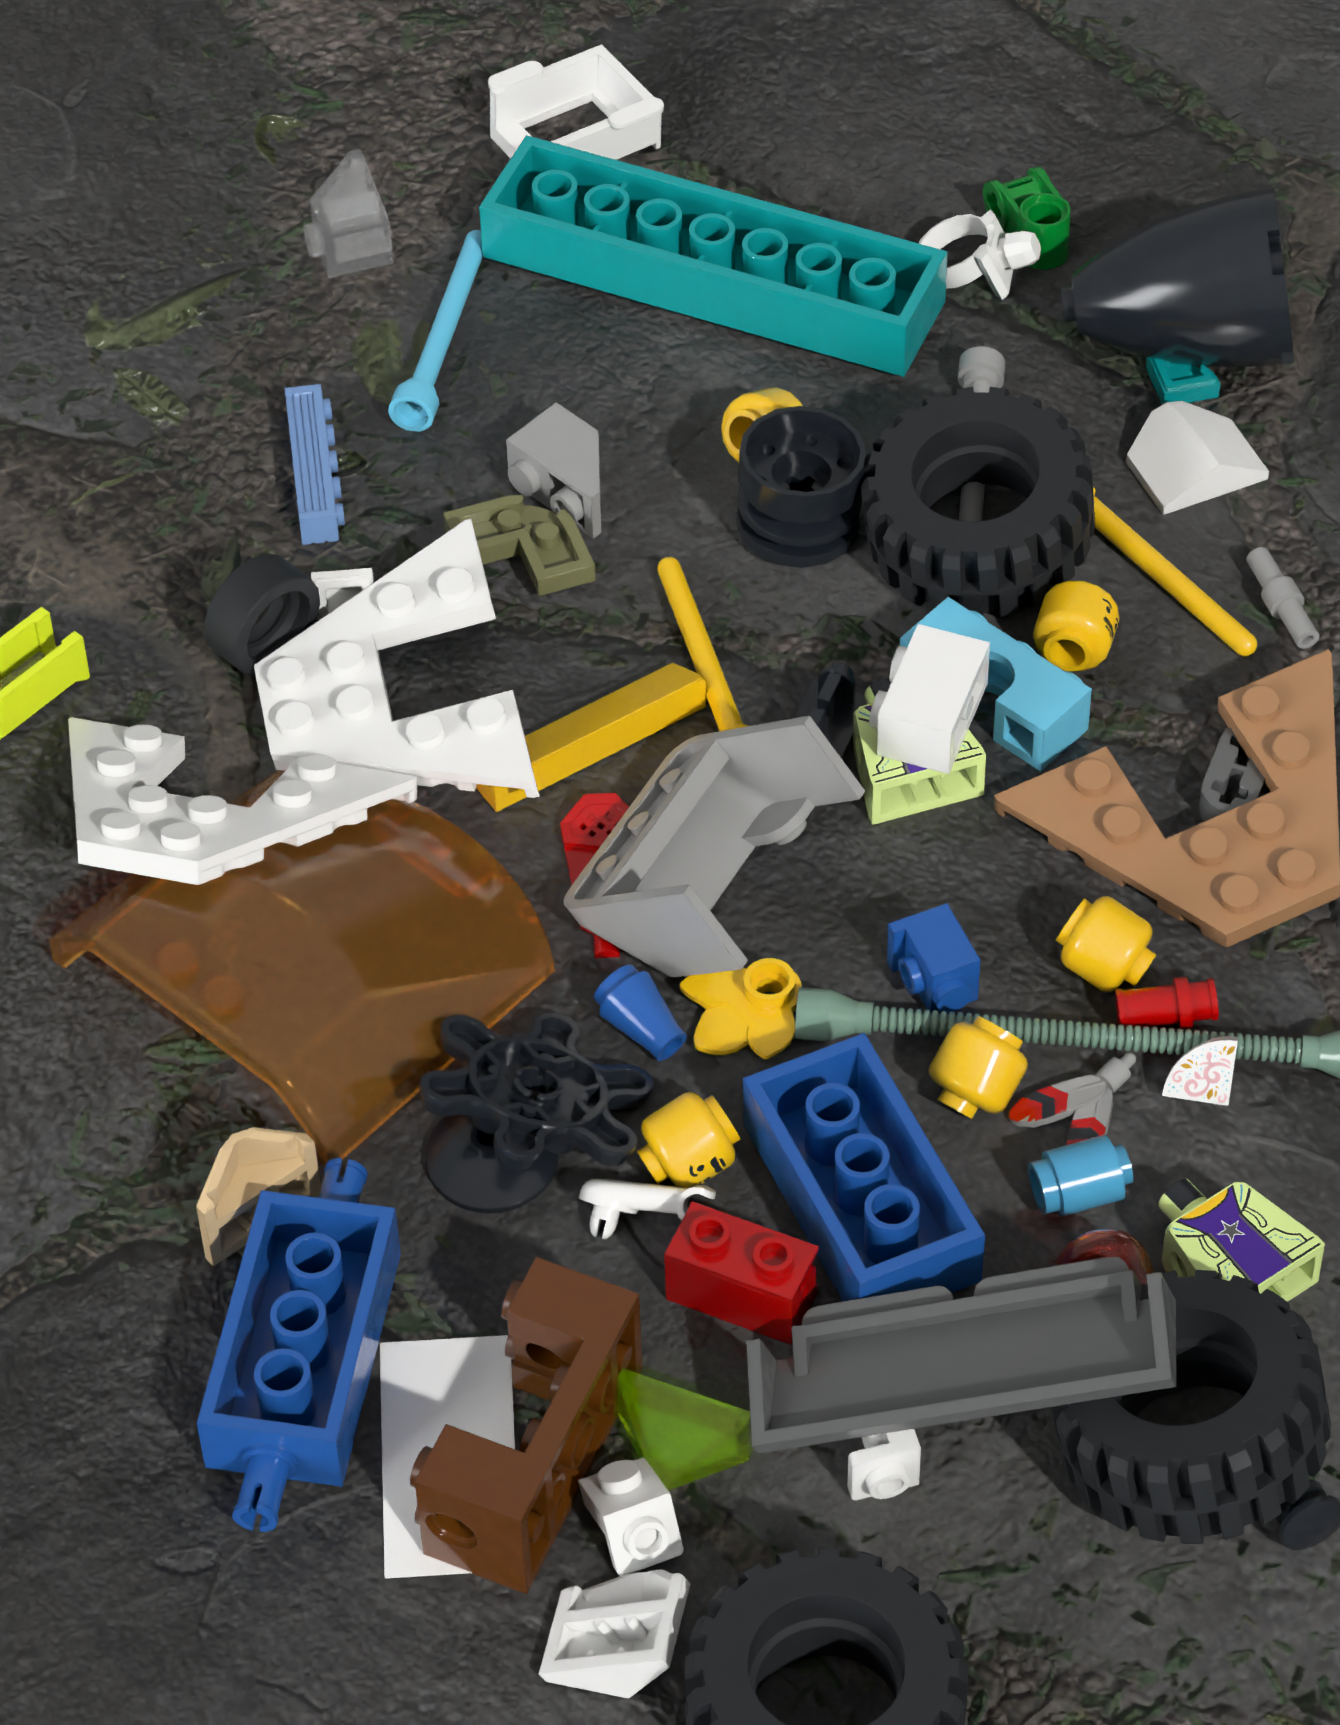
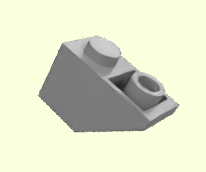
[506,402,602,539]

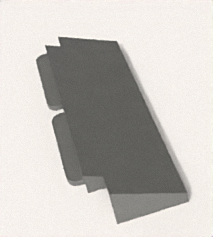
[746,1257,1176,1454]

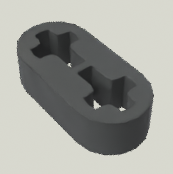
[1198,728,1266,822]

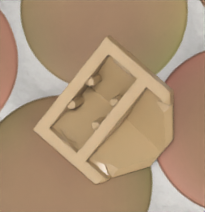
[196,1127,321,1266]

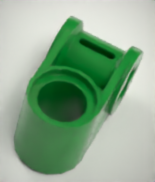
[983,166,1071,270]

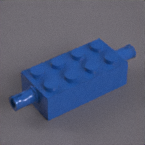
[197,1158,401,1532]

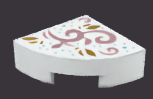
[1162,1036,1238,1106]

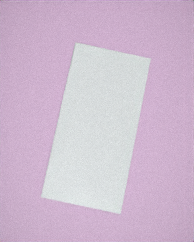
[380,1335,515,1578]

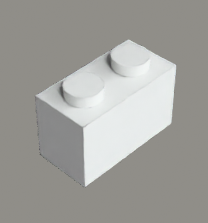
[869,624,990,774]

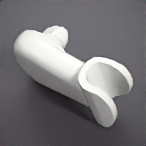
[579,1179,716,1239]

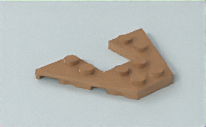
[994,649,1340,948]

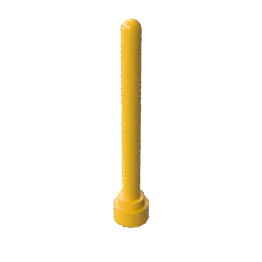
[1093,487,1257,656]
[657,557,748,731]

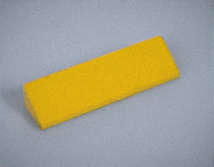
[476,663,706,812]

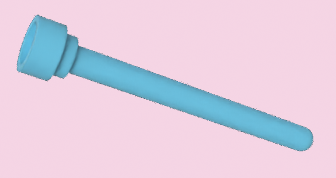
[388,230,483,432]

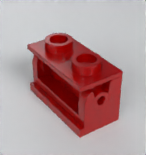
[664,1201,819,1345]

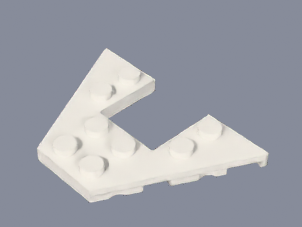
[254,519,539,798]
[68,717,417,885]

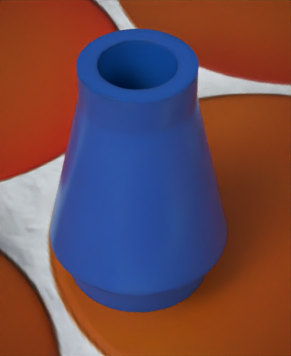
[594,964,687,1061]

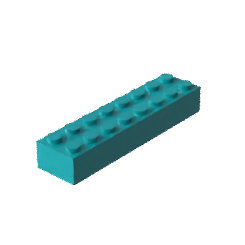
[479,135,948,377]

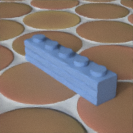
[285,384,345,545]

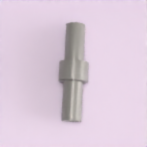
[1246,547,1319,649]

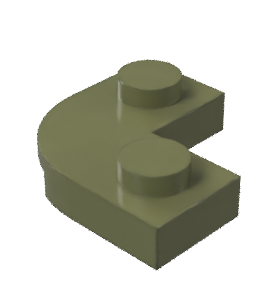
[443,495,596,596]

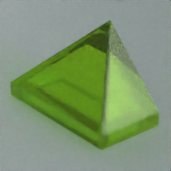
[617,1368,753,1491]

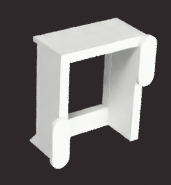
[488,44,664,160]

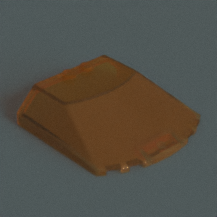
[49,770,555,1166]

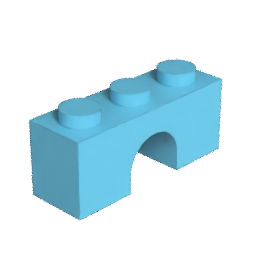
[900,597,1092,772]

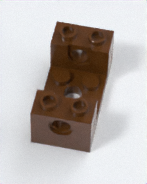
[410,1257,642,1594]

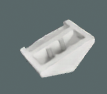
[1126,401,1269,515]
[539,1569,690,1699]

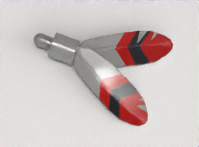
[1009,1052,1136,1145]

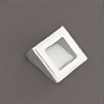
[311,568,374,620]

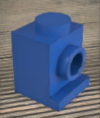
[887,903,980,1013]

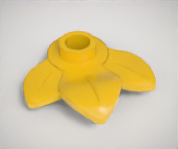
[680,958,802,1059]

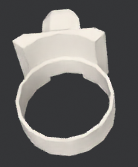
[919,209,1041,300]

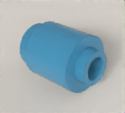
[1028,1135,1133,1217]

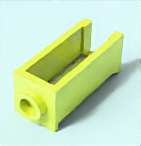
[0,607,90,740]

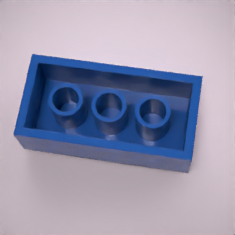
[743,1033,985,1302]

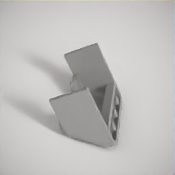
[564,716,865,977]

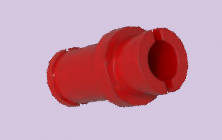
[1115,976,1219,1029]

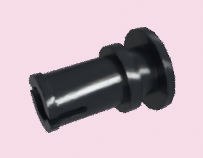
[1275,1480,1340,1550]

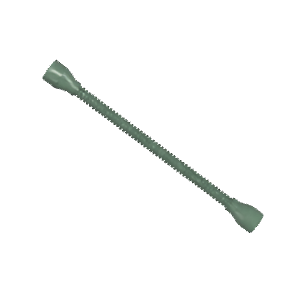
[795,987,1340,1079]

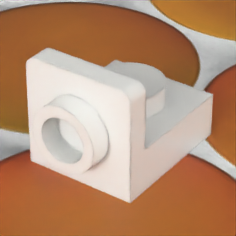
[847,1429,921,1500]

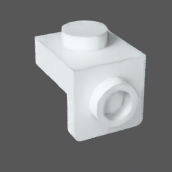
[578,1457,684,1576]

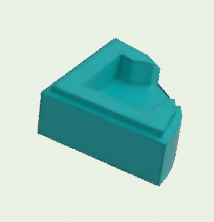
[1146,358,1220,405]

